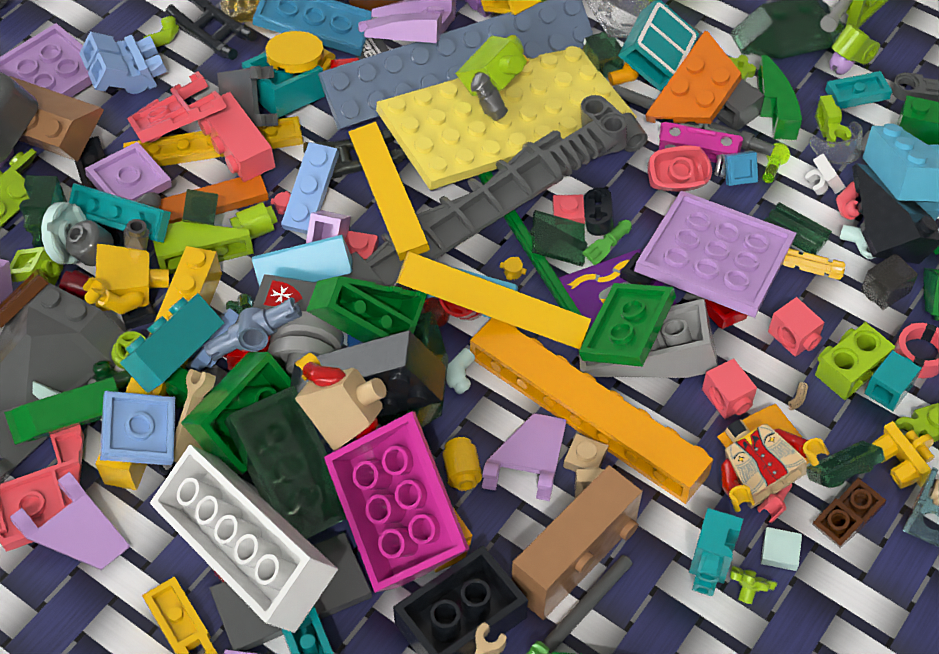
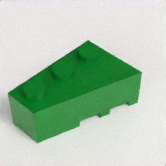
[306,276,427,343]

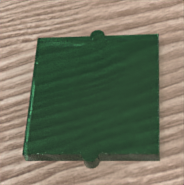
[530,210,588,267]

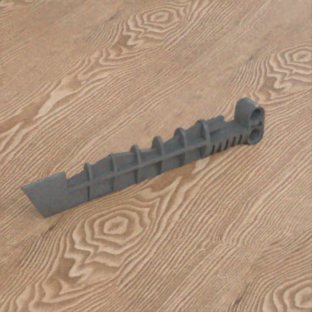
[313,95,627,287]

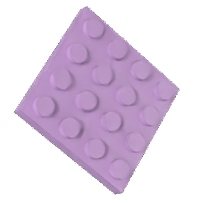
[634,191,796,318]

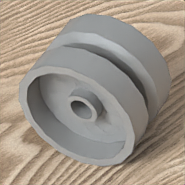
[267,311,344,379]

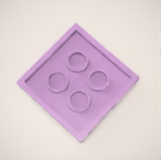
[0,23,92,97]

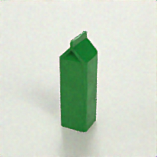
[4,377,118,445]

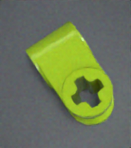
[831,23,880,65]

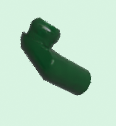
[92,361,132,390]

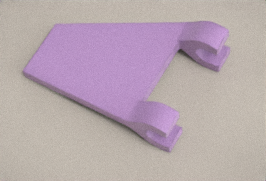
[482,413,567,501]
[10,472,130,570]

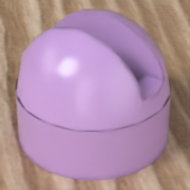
[829,52,855,75]

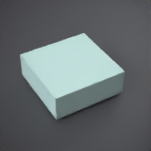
[761,527,802,571]

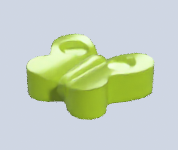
[729,55,756,80]

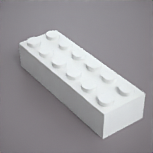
[150,445,338,633]

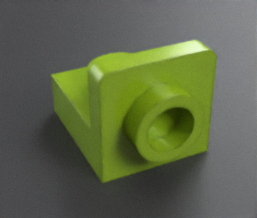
[10,247,63,286]

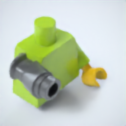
[455,35,530,121]

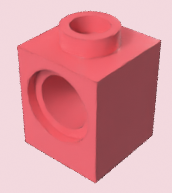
[768,297,825,357]
[702,358,757,419]

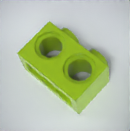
[815,322,896,401]

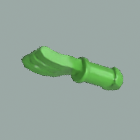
[582,220,632,265]

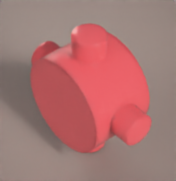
[271,191,291,215]

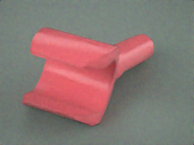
[757,484,793,523]

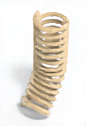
[788,382,808,411]

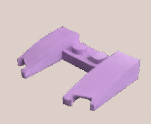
[358,0,456,43]

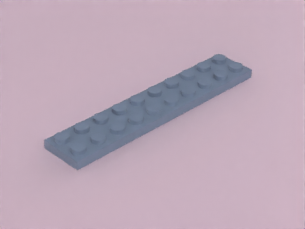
[318,0,597,130]

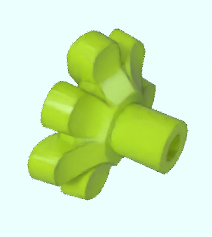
[730,566,778,604]

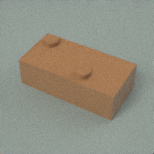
[512,465,643,620]

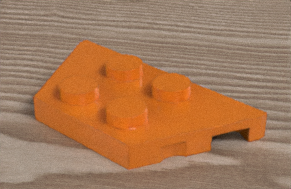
[645,31,742,124]

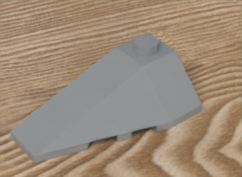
[579,299,718,378]

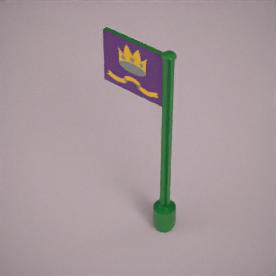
[477,171,678,344]

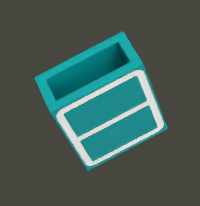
[618,0,699,91]

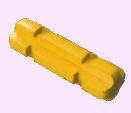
[782,248,845,280]

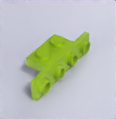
[0,148,39,228]

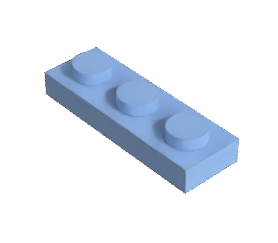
[281,142,339,234]

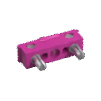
[659,122,743,177]

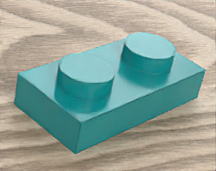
[825,71,892,109]

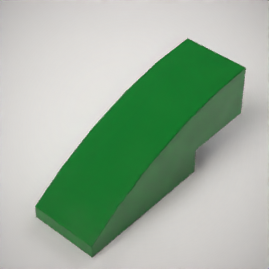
[757,55,802,140]

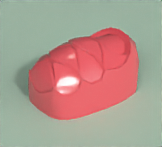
[647,146,712,191]

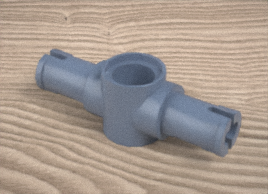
[204,297,302,361]

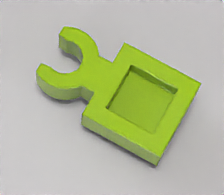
[895,403,939,442]

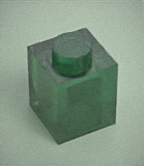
[583,30,624,78]
[182,189,218,225]

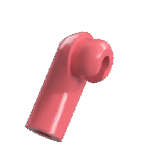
[836,181,861,220]

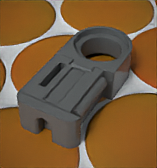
[891,72,939,102]

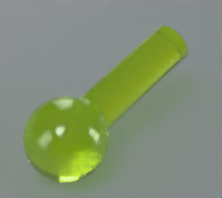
[762,143,790,183]

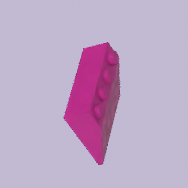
[324,412,469,592]

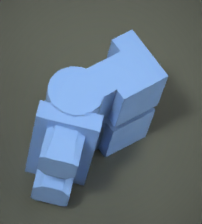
[79,32,168,94]

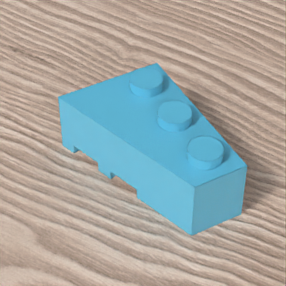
[862,123,939,202]

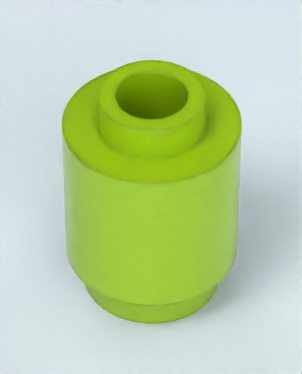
[229,202,278,240]

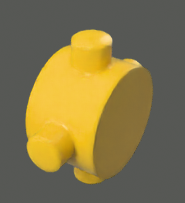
[500,256,527,280]

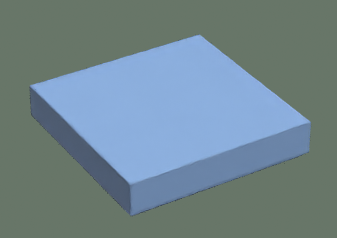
[100,391,175,465]

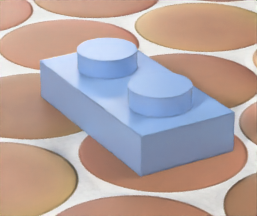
[186,308,239,372]

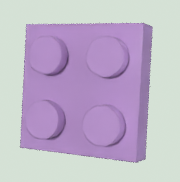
[85,142,172,201]

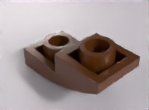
[812,478,886,548]

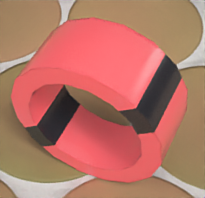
[894,323,939,379]

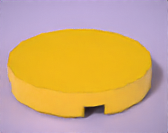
[265,31,324,74]

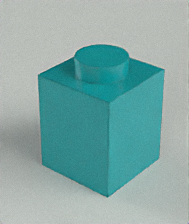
[864,350,922,412]

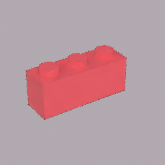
[198,92,275,182]

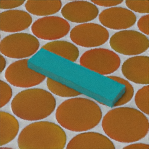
[69,183,171,243]

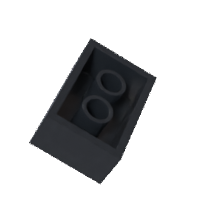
[393,545,528,654]

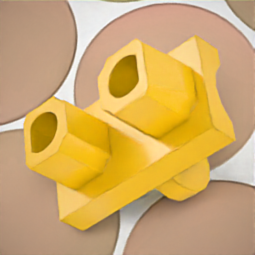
[871,421,935,489]

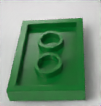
[579,283,676,367]

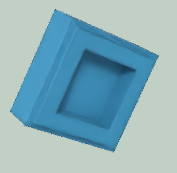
[725,151,758,186]

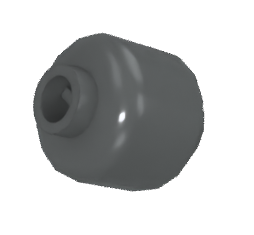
[65,220,114,267]

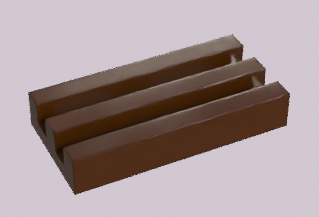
[0,268,49,328]

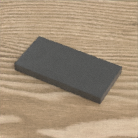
[210,533,372,652]

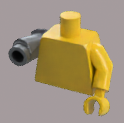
[83,219,169,314]

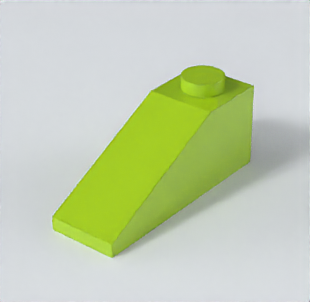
[153,221,254,274]

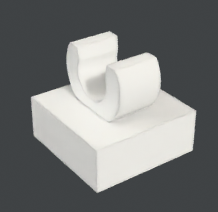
[805,154,846,195]

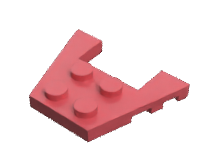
[127,71,227,143]
[0,425,84,552]

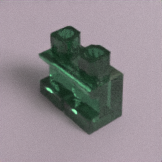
[19,175,67,248]

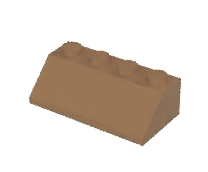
[9,76,104,162]

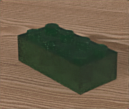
[224,385,347,539]

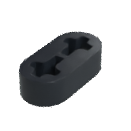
[584,188,614,236]

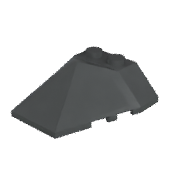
[0,283,126,411]

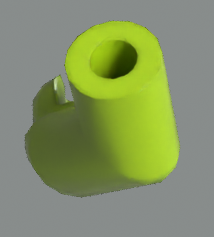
[143,16,179,47]

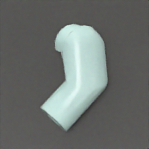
[840,224,876,259]
[445,348,475,394]

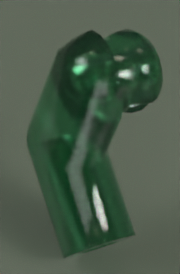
[226,294,254,314]

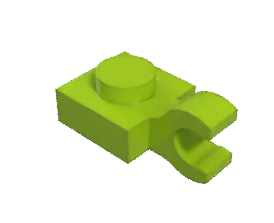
[815,95,852,147]

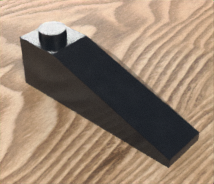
[852,163,939,264]

